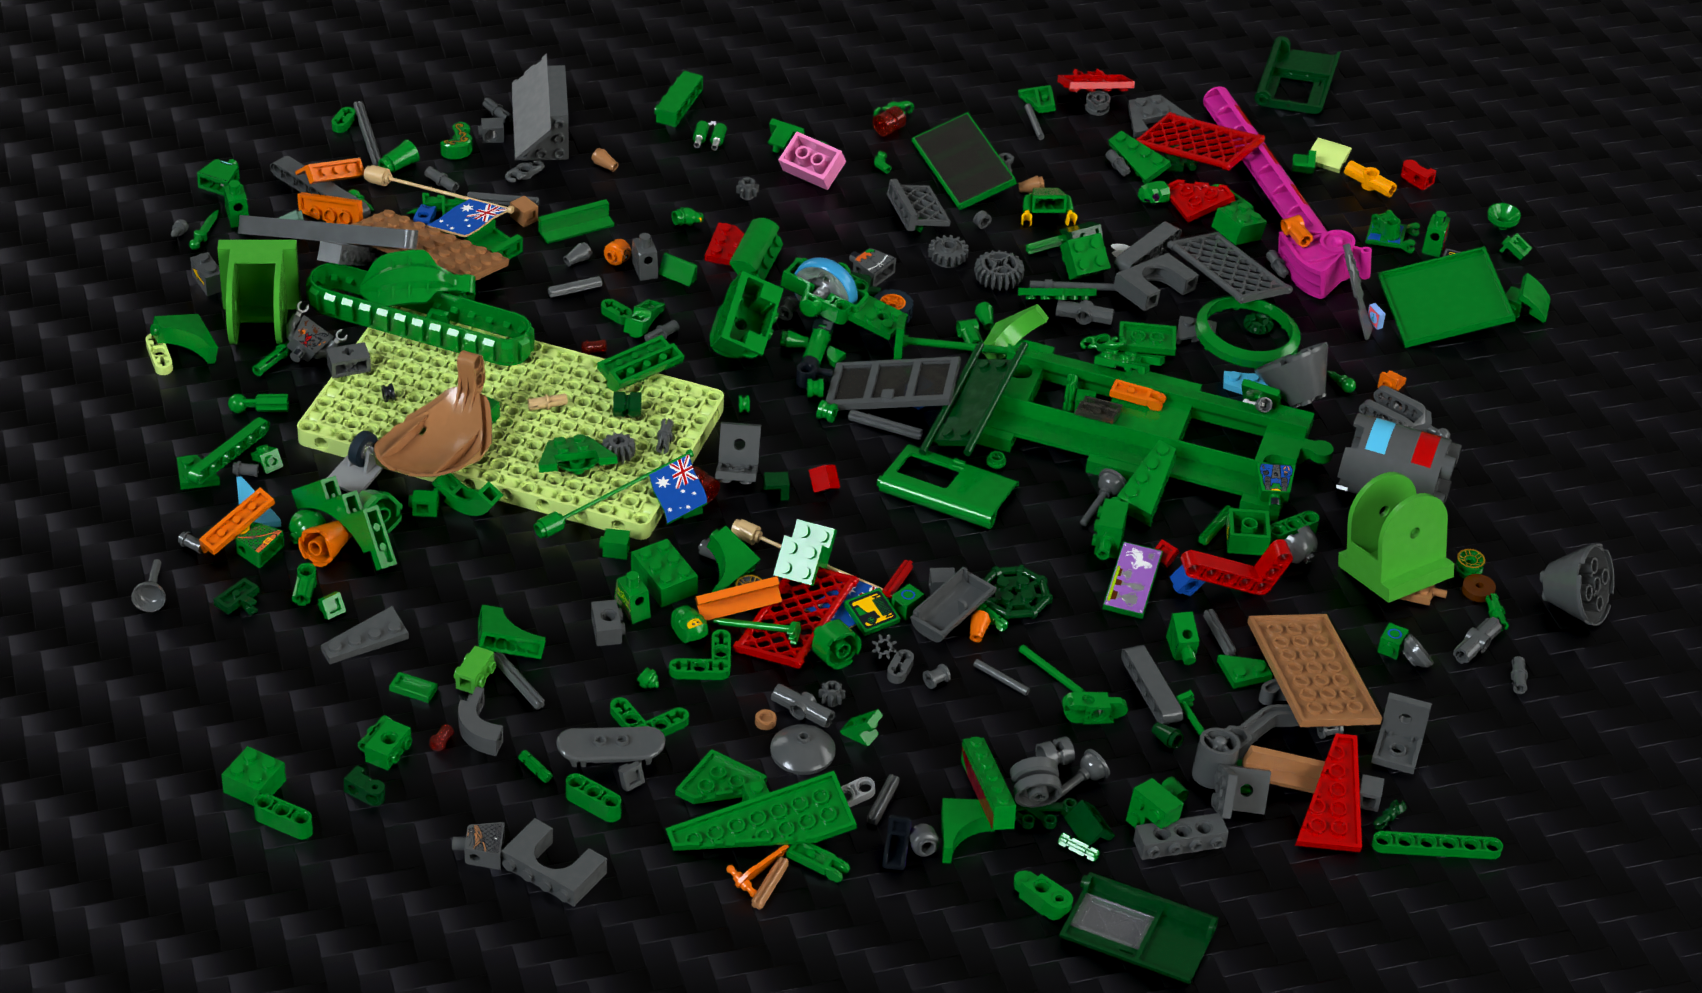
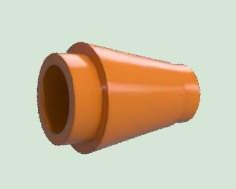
[970,610,991,642]

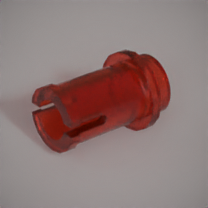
[581,339,607,355]
[429,724,454,751]

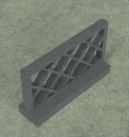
[887,179,951,231]

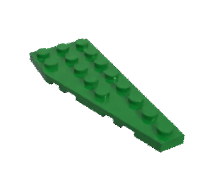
[666,771,857,851]

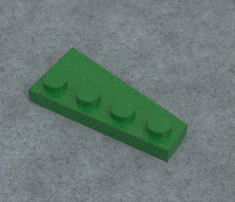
[1109,131,1171,184]

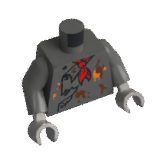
[286,301,348,362]

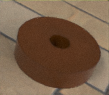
[1462,574,1496,602]

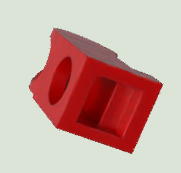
[1401,160,1437,190]

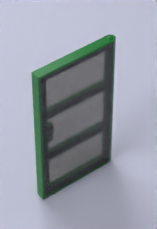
[911,112,1017,210]

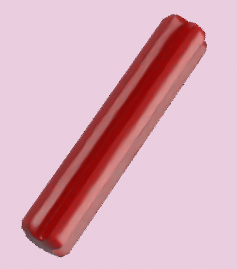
[882,559,913,598]

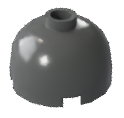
[1285,525,1318,564]

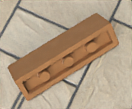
[1242,745,1325,793]

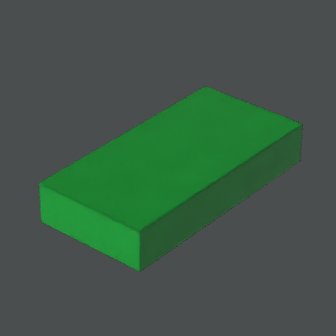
[389,672,438,703]

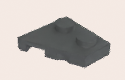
[1176,316,1217,344]

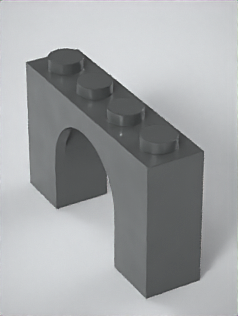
[1113,253,1199,311]
[501,818,607,906]

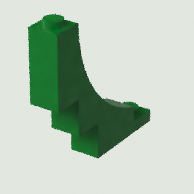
[291,476,397,570]

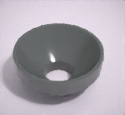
[1402,634,1434,668]

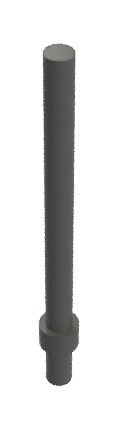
[1029,279,1116,291]

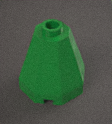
[358,489,403,533]

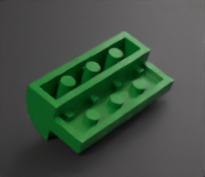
[729,218,783,280]
[597,335,685,392]

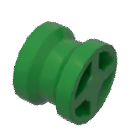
[807,379,824,398]
[816,400,838,423]

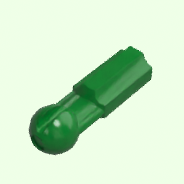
[228,394,289,413]

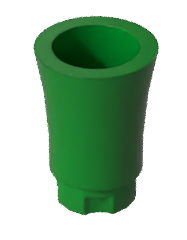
[378,139,420,173]

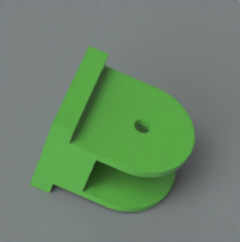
[217,240,301,344]
[1338,472,1454,603]

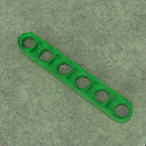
[188,417,270,485]
[1372,831,1503,859]

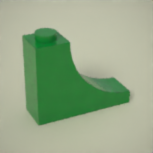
[150,314,218,364]
[707,526,761,592]
[478,605,545,659]
[941,798,995,863]

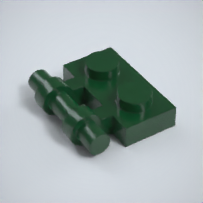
[1164,145,1198,172]

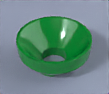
[1487,203,1521,230]

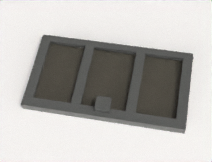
[826,356,961,410]

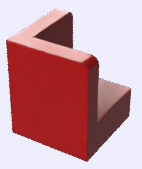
[809,465,840,493]

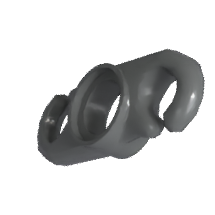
[505,160,544,182]

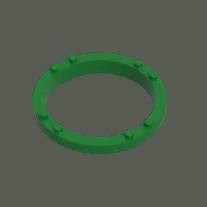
[1195,296,1301,370]

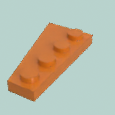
[297,192,363,225]

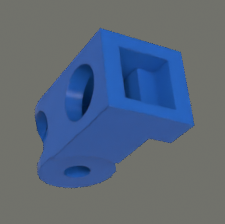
[413,204,437,225]

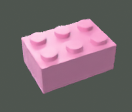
[778,132,846,190]

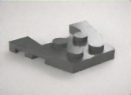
[1128,95,1194,138]

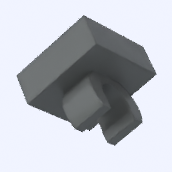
[618,761,645,792]

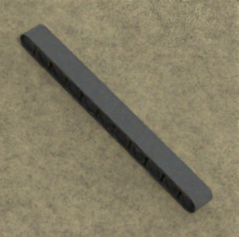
[238,215,418,250]

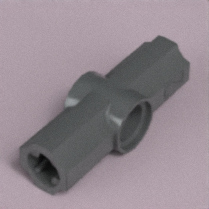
[1056,300,1114,325]
[1453,617,1502,664]
[771,684,835,728]

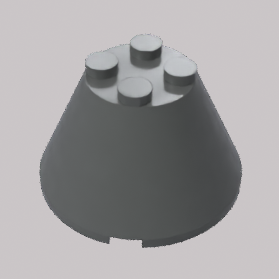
[1254,342,1328,408]
[1540,543,1614,626]

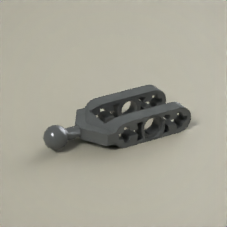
[1359,385,1450,439]

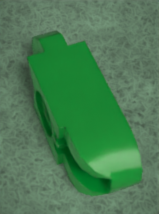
[1062,692,1128,725]
[1013,871,1073,920]

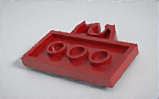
[1057,69,1135,92]

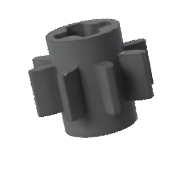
[736,177,759,200]
[872,634,897,659]
[818,681,845,707]

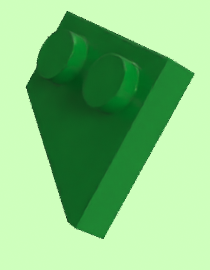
[1018,85,1056,113]
[1217,655,1273,689]

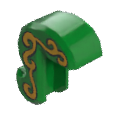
[440,122,473,160]

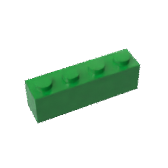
[654,71,703,127]

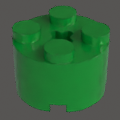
[812,619,861,669]

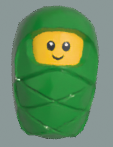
[671,605,709,644]

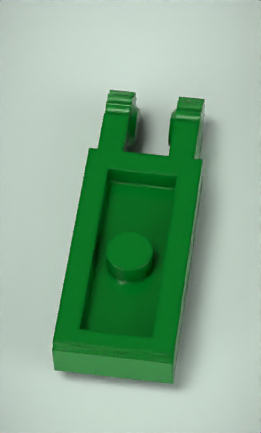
[786,843,850,883]

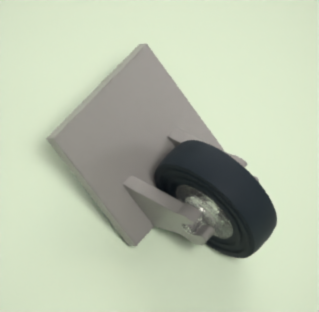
[327,431,383,494]

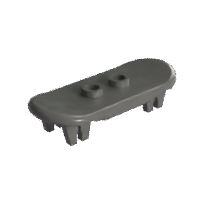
[556,726,666,767]

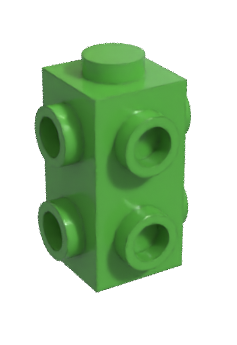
[454,646,496,694]

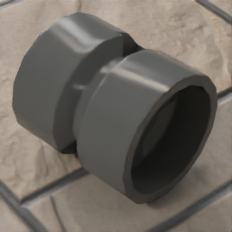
[1035,736,1075,766]

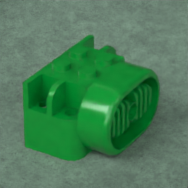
[710,271,784,359]

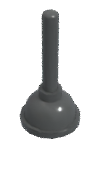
[1080,468,1127,526]
[131,559,166,612]
[1055,749,1110,802]

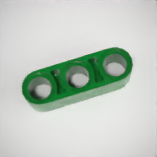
[1270,511,1319,544]
[566,773,621,822]
[253,793,313,840]

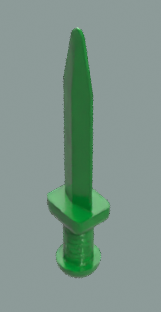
[189,210,219,250]

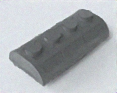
[910,567,996,642]

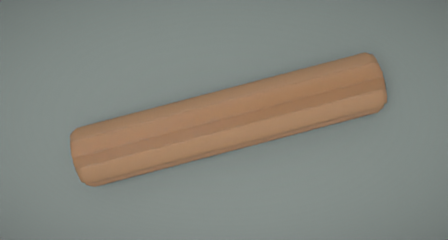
[751,856,789,910]

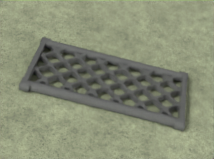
[1167,232,1293,304]

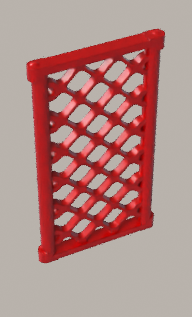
[1136,112,1265,171]
[731,568,859,669]

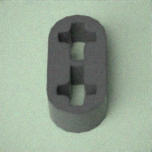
[887,649,914,684]

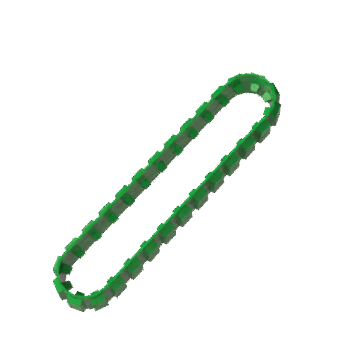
[306,263,535,366]

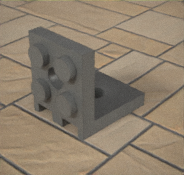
[715,422,761,484]
[1371,692,1432,774]
[1211,763,1271,819]

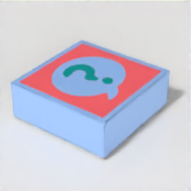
[1368,303,1385,330]

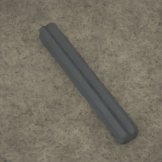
[467,192,539,206]
[848,410,923,440]
[494,652,545,710]

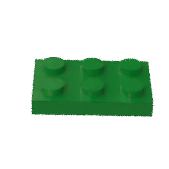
[1118,321,1176,356]

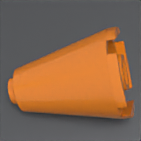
[298,520,352,567]

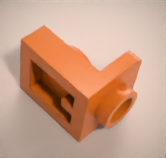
[1378,370,1406,391]

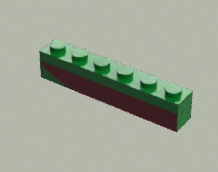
[961,737,1016,830]

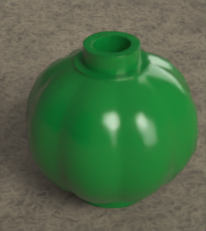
[289,510,326,544]

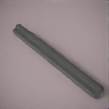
[354,101,381,166]

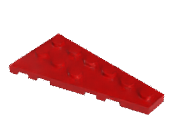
[1295,733,1362,852]

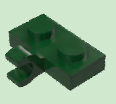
[213,578,260,615]

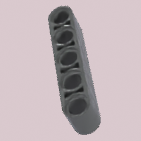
[1114,221,1182,271]
[1121,645,1183,725]

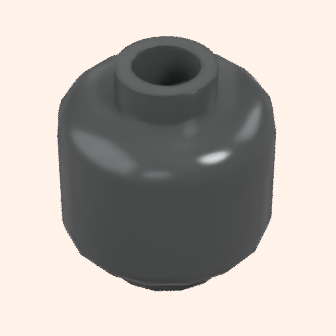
[909,823,940,857]

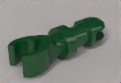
[1373,799,1407,830]

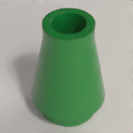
[975,302,994,330]
[780,329,808,348]

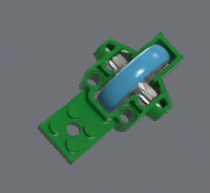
[780,257,908,340]

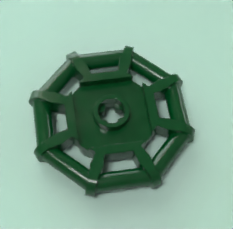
[983,564,1053,621]

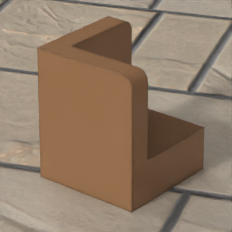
[510,196,538,227]

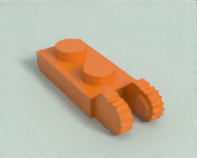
[1109,379,1167,411]

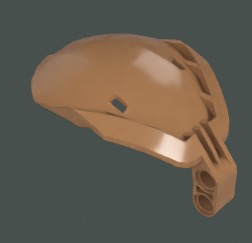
[374,350,492,477]

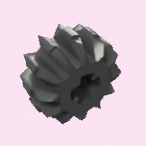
[602,432,635,464]

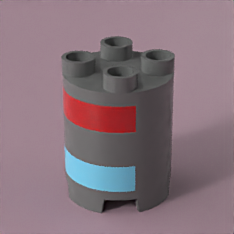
[1336,413,1462,504]

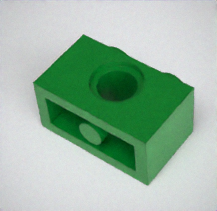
[364,719,412,771]

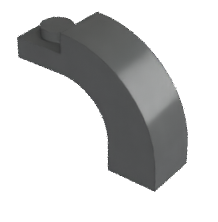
[458,687,503,756]

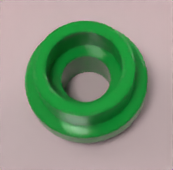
[986,451,1006,469]

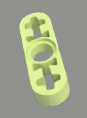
[146,334,173,375]

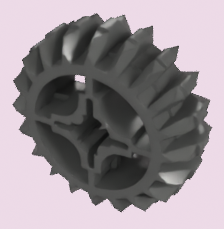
[974,250,1025,291]

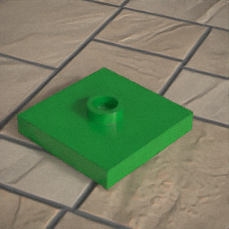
[1241,379,1282,409]

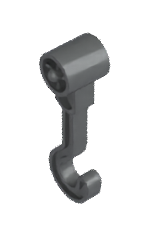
[1192,679,1299,789]

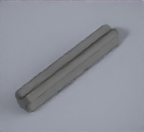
[548,276,602,298]
[1203,609,1236,656]
[866,774,899,826]

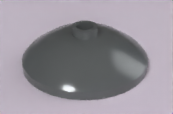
[770,724,836,775]

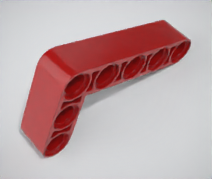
[1180,539,1293,595]

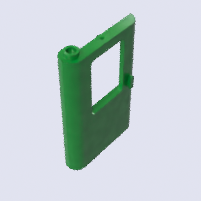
[877,444,1019,529]

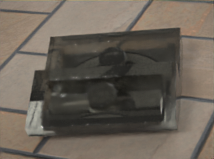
[1075,396,1123,424]

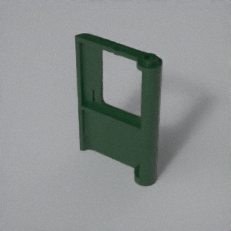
[1254,36,1341,114]

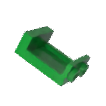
[465,219,523,259]

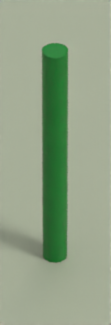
[1019,645,1085,692]

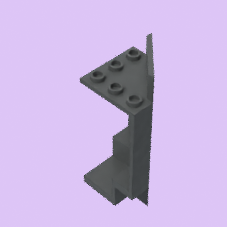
[512,53,569,160]

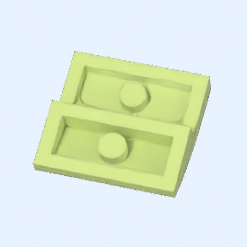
[1311,138,1352,173]

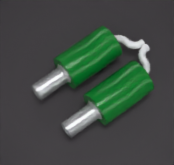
[693,121,727,151]

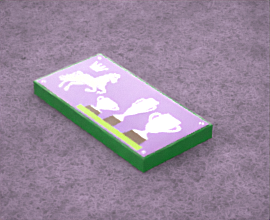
[1103,541,1163,619]

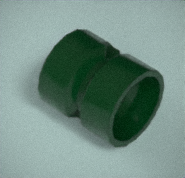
[613,392,642,418]

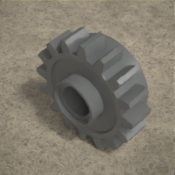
[928,235,969,268]

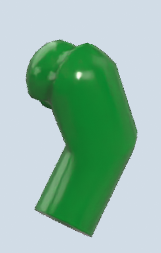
[874,151,891,174]

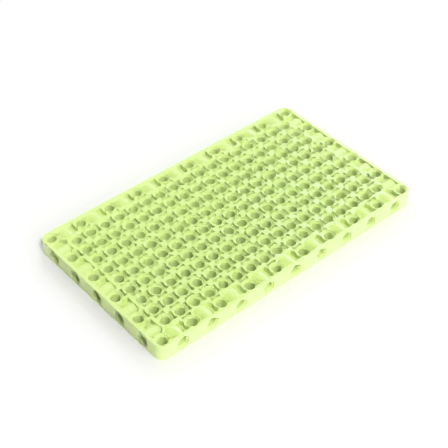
[297,306,724,540]

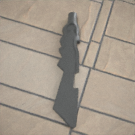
[1343,244,1373,340]

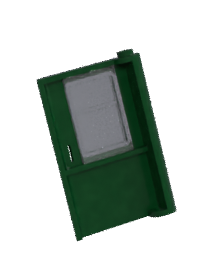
[1059,872,1219,984]

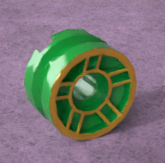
[1454,549,1485,579]

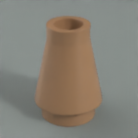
[591,148,619,172]
[1018,175,1045,193]

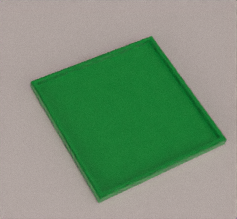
[1377,247,1515,348]

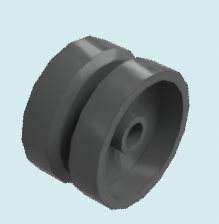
[1010,756,1062,808]

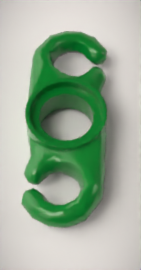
[874,101,914,120]
[1080,334,1126,352]

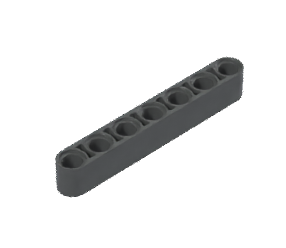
[270,155,371,219]

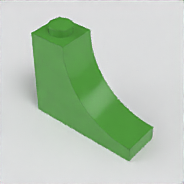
[983,304,1049,359]

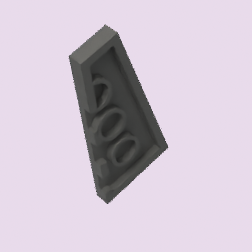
[321,606,409,665]

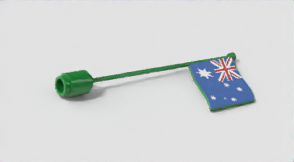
[533,449,707,539]

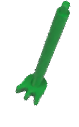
[714,618,801,645]
[1175,690,1205,735]

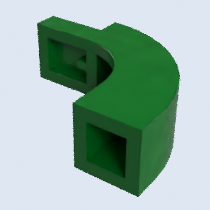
[432,473,503,516]

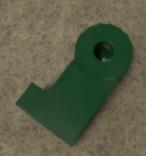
[344,765,385,806]

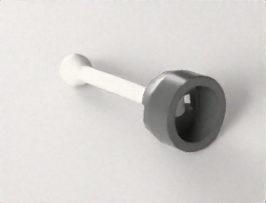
[1243,397,1272,413]

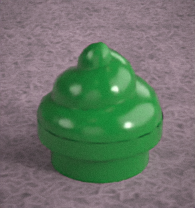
[637,667,659,688]

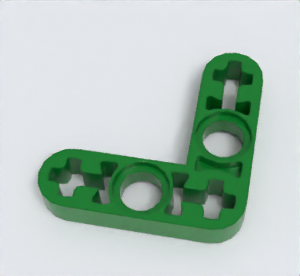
[669,629,731,680]
[610,697,689,736]

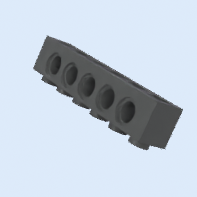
[317,241,378,266]

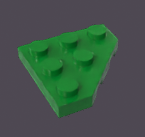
[1018,288,1097,300]
[675,749,767,804]

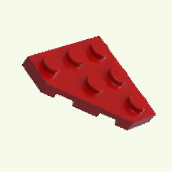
[1167,179,1236,222]
[705,223,744,266]

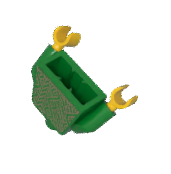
[1021,188,1077,226]

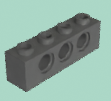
[1134,813,1229,860]

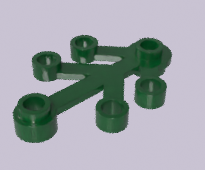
[1012,794,1078,829]

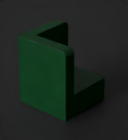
[763,472,790,500]

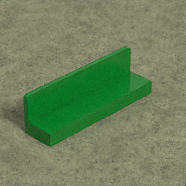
[538,199,614,244]

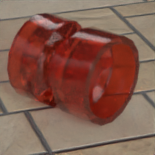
[873,106,906,136]
[693,467,720,503]

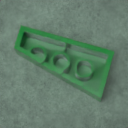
[1117,440,1176,527]

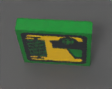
[843,588,901,636]

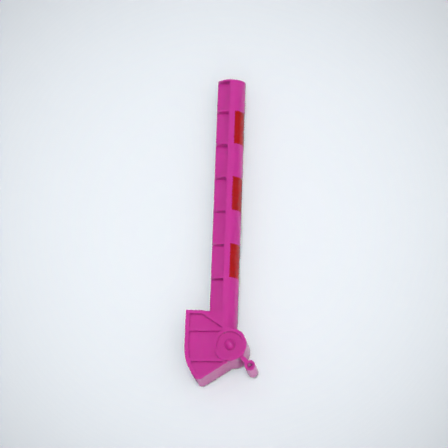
[1203,86,1372,299]

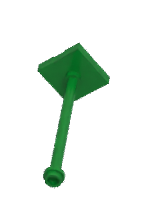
[894,315,1015,360]

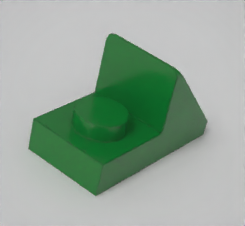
[840,709,883,746]

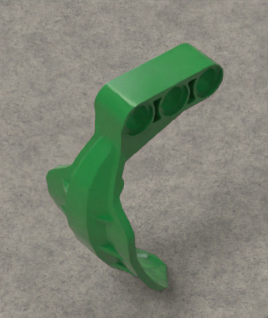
[360,250,475,307]

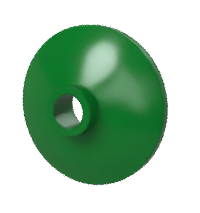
[557,458,598,474]

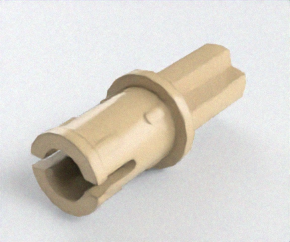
[528,393,568,411]

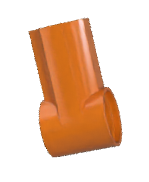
[1281,215,1313,248]

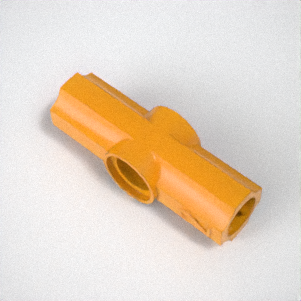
[1344,160,1397,198]

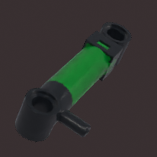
[796,315,835,388]

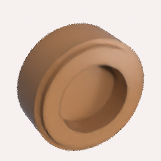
[755,709,777,730]

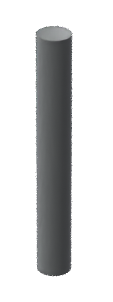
[1025,104,1045,140]
[973,659,1030,696]

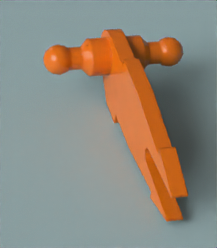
[726,845,790,898]

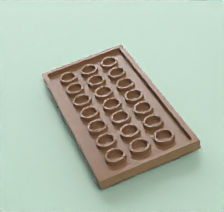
[351,210,509,281]
[1247,614,1382,728]

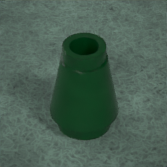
[1152,722,1184,749]

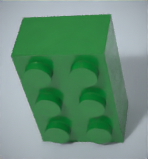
[631,539,698,608]

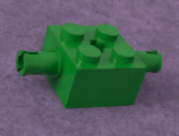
[1092,497,1129,560]

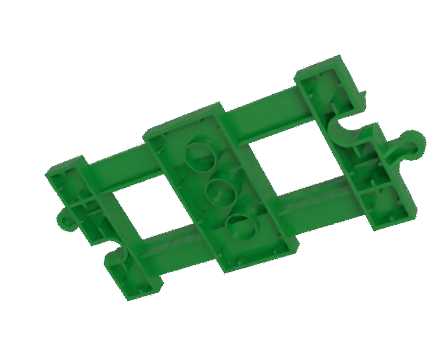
[960,339,1334,522]

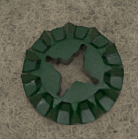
[1243,312,1274,334]

